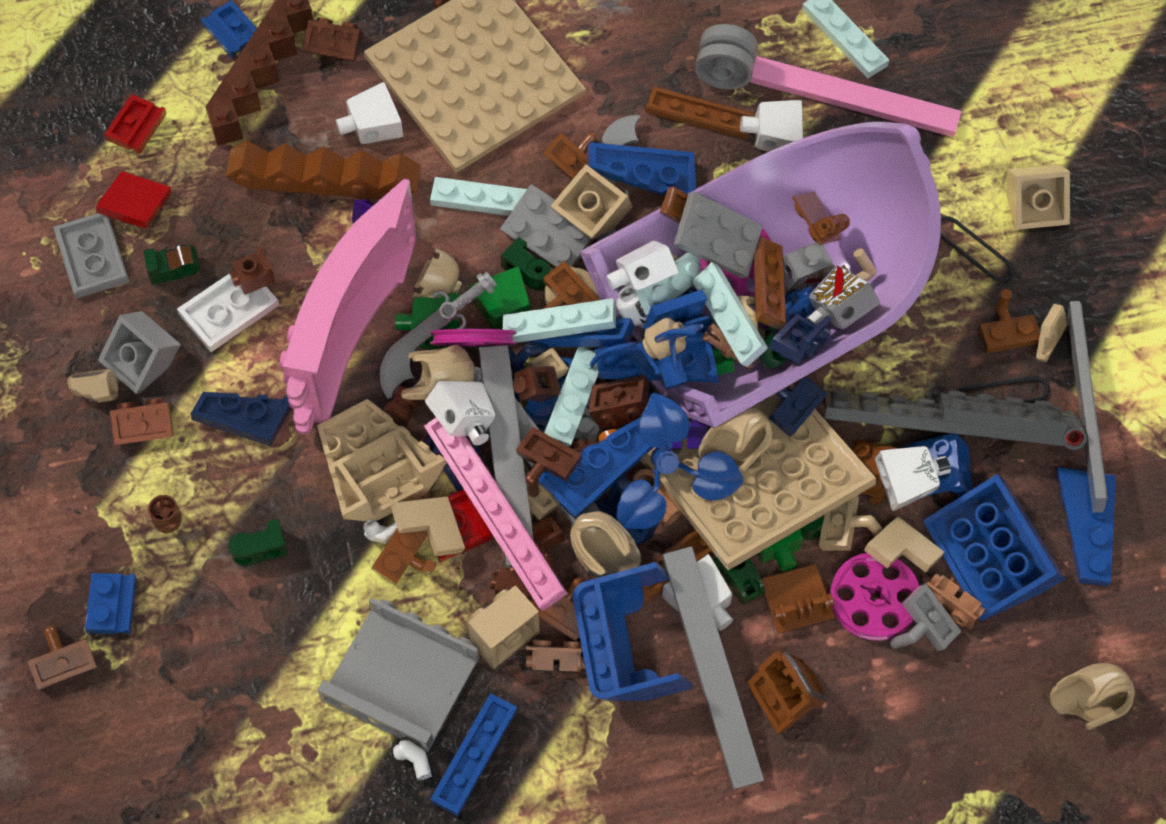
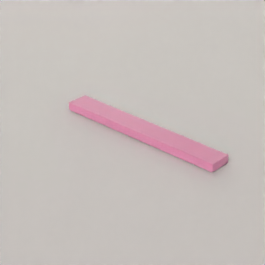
[750,56,962,137]
[424,418,568,611]

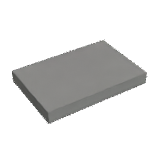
[53,213,130,299]

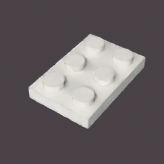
[177,274,280,352]

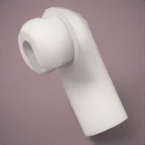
[363,519,397,544]
[393,740,432,780]

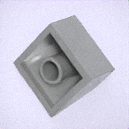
[98,311,181,394]

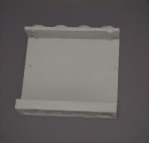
[317,598,479,753]

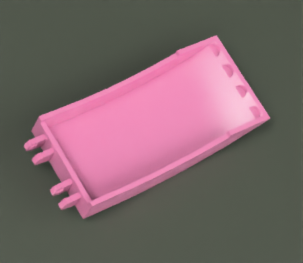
[279,179,417,435]

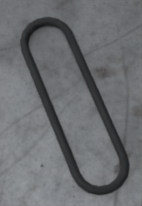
[940,216,1014,282]
[956,376,1050,403]

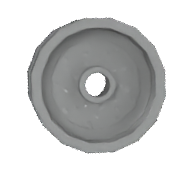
[695,24,758,90]

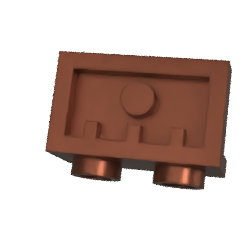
[302,17,364,62]
[589,374,649,429]
[110,398,174,445]

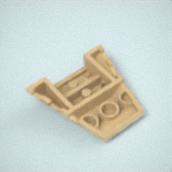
[317,399,447,522]

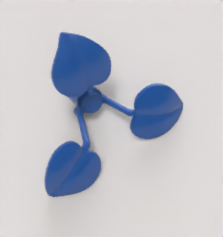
[590,315,713,389]
[617,393,743,529]

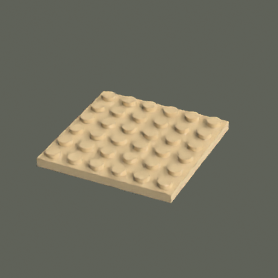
[364,0,586,173]
[641,383,876,570]

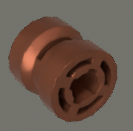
[383,386,422,426]
[148,495,182,533]

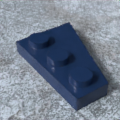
[190,392,291,447]

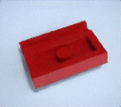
[104,94,167,154]

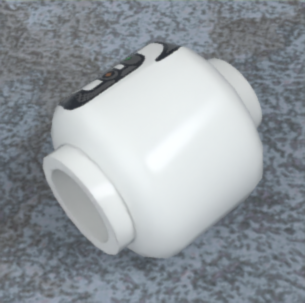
[616,287,648,328]

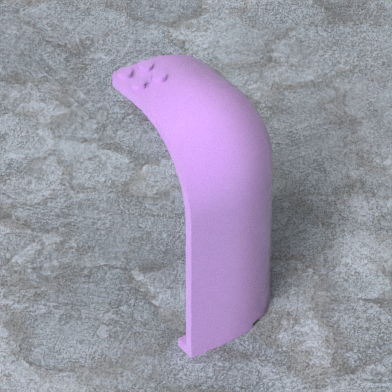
[580,122,941,428]

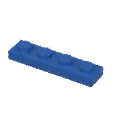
[523,318,635,347]
[430,693,518,817]

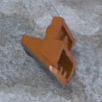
[746,650,827,734]

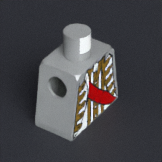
[783,242,833,294]
[807,265,880,329]

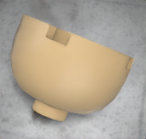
[411,248,462,299]

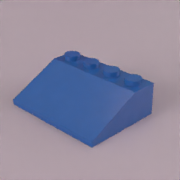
[923,474,1066,621]

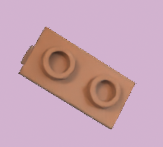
[927,574,986,630]
[526,640,586,672]

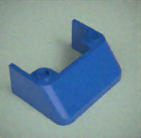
[573,562,693,701]

